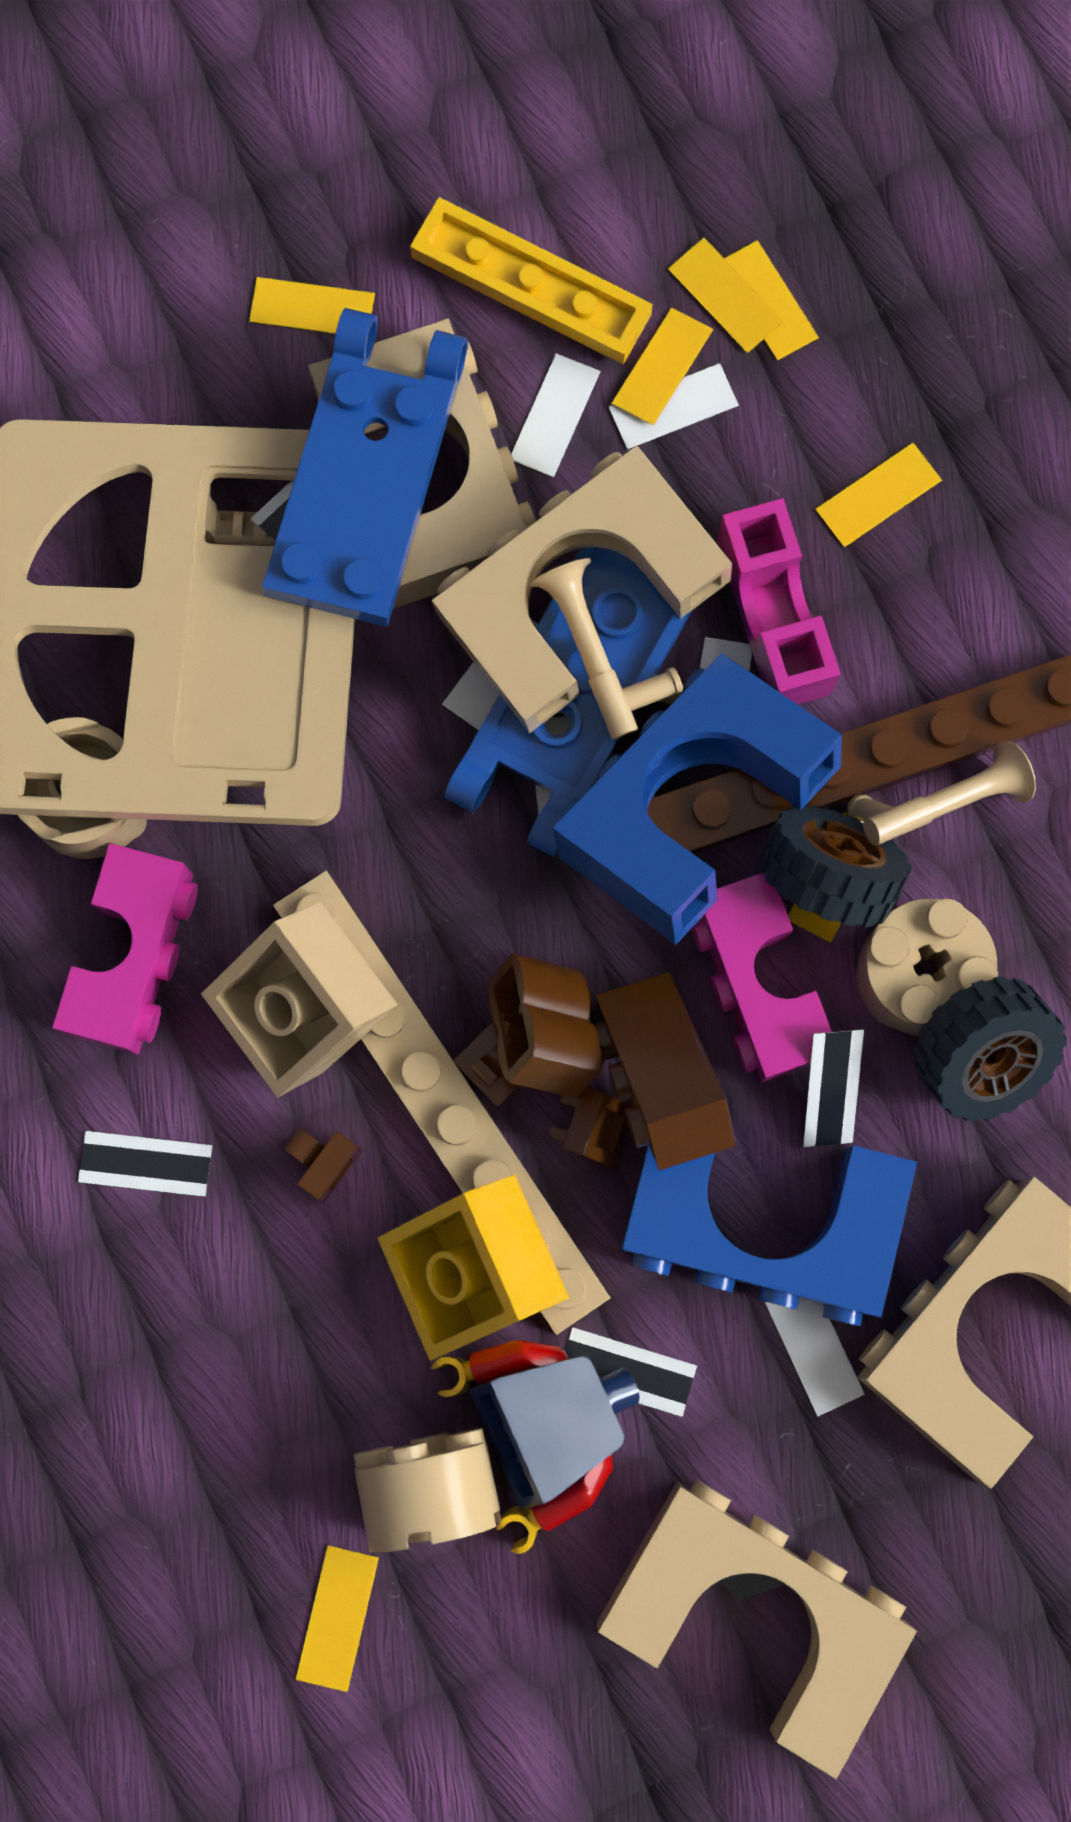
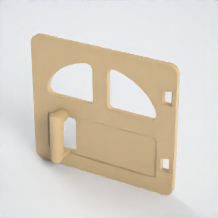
[0,419,355,826]

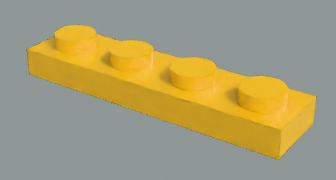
[410,197,653,364]

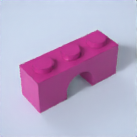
[717,498,841,704]
[52,843,198,1055]
[691,873,832,1084]

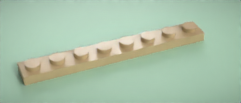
[273,870,610,1335]

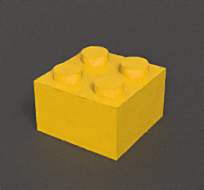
[377,1174,569,1361]

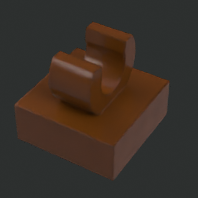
[453,1022,521,1109]
[549,1087,631,1169]
[284,1128,363,1202]

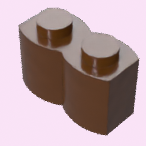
[488,952,604,1098]

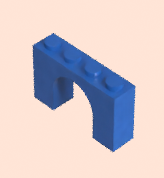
[552,653,842,945]
[620,1145,917,1327]

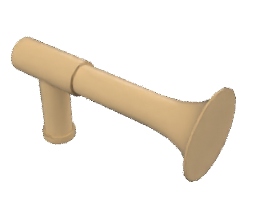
[529,558,683,740]
[848,741,1036,845]

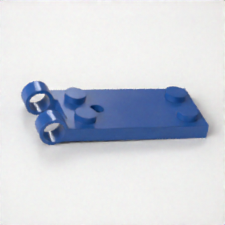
[262,308,468,627]
[444,547,693,858]

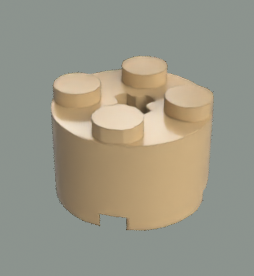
[18,717,147,859]
[856,899,998,1036]
[353,1428,501,1553]

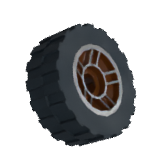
[759,806,912,927]
[913,976,1067,1122]

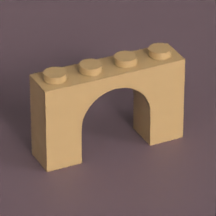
[308,318,536,609]
[432,445,732,734]
[857,1177,1071,1489]
[596,1480,917,1779]

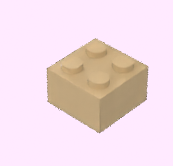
[201,901,398,1098]

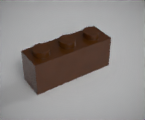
[593,972,736,1171]

